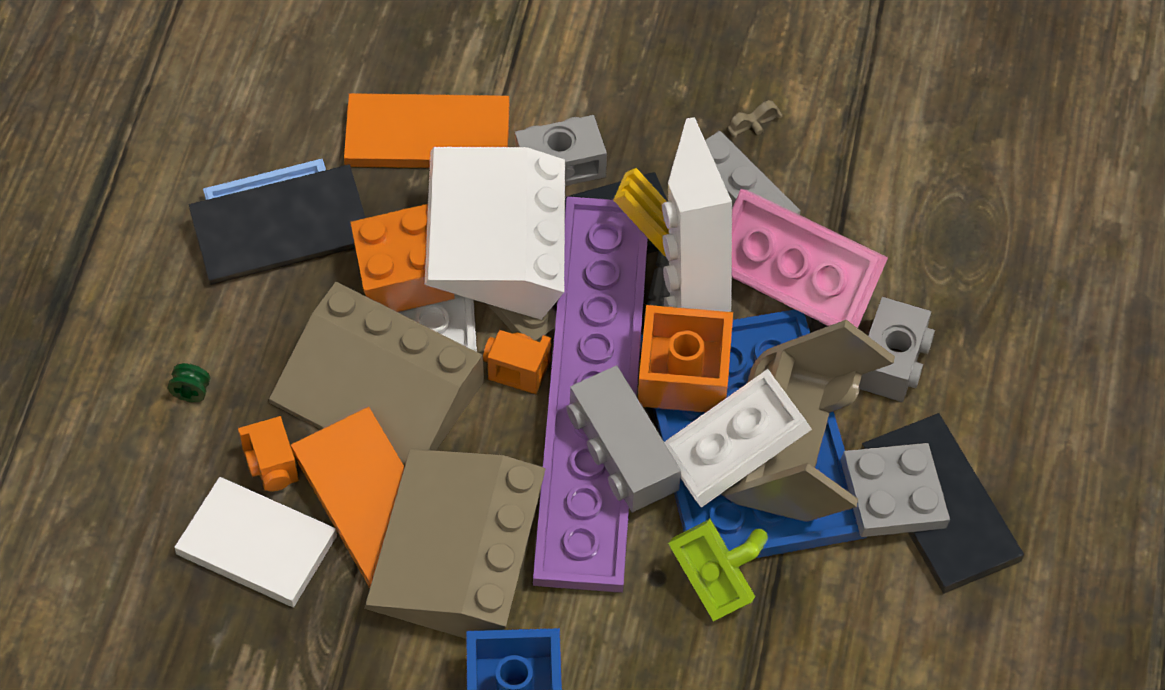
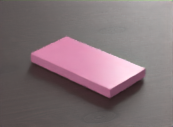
[732,189,888,328]

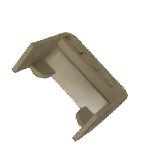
[721,320,895,522]

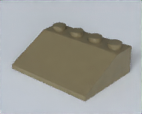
[269,282,484,467]
[364,449,546,639]

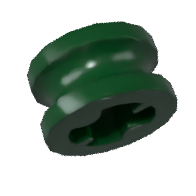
[167,363,211,402]

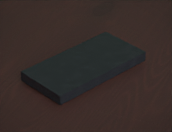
[188,164,366,285]
[861,413,1024,594]

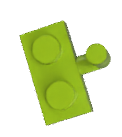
[668,519,768,621]

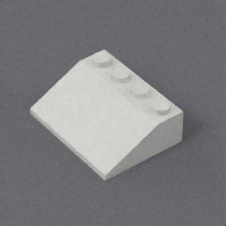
[662,117,732,312]
[424,147,565,320]

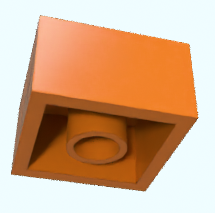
[351,204,455,312]
[638,305,733,412]

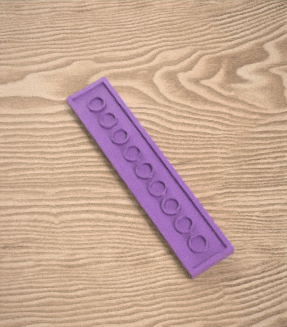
[533,197,648,592]

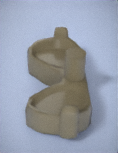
[727,100,782,138]

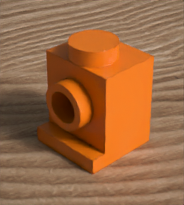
[483,330,551,394]
[238,416,299,491]

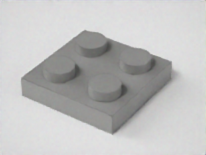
[841,443,950,537]

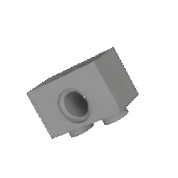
[515,115,607,186]
[859,297,935,402]

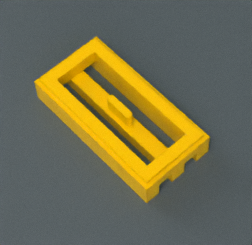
[613,168,669,257]

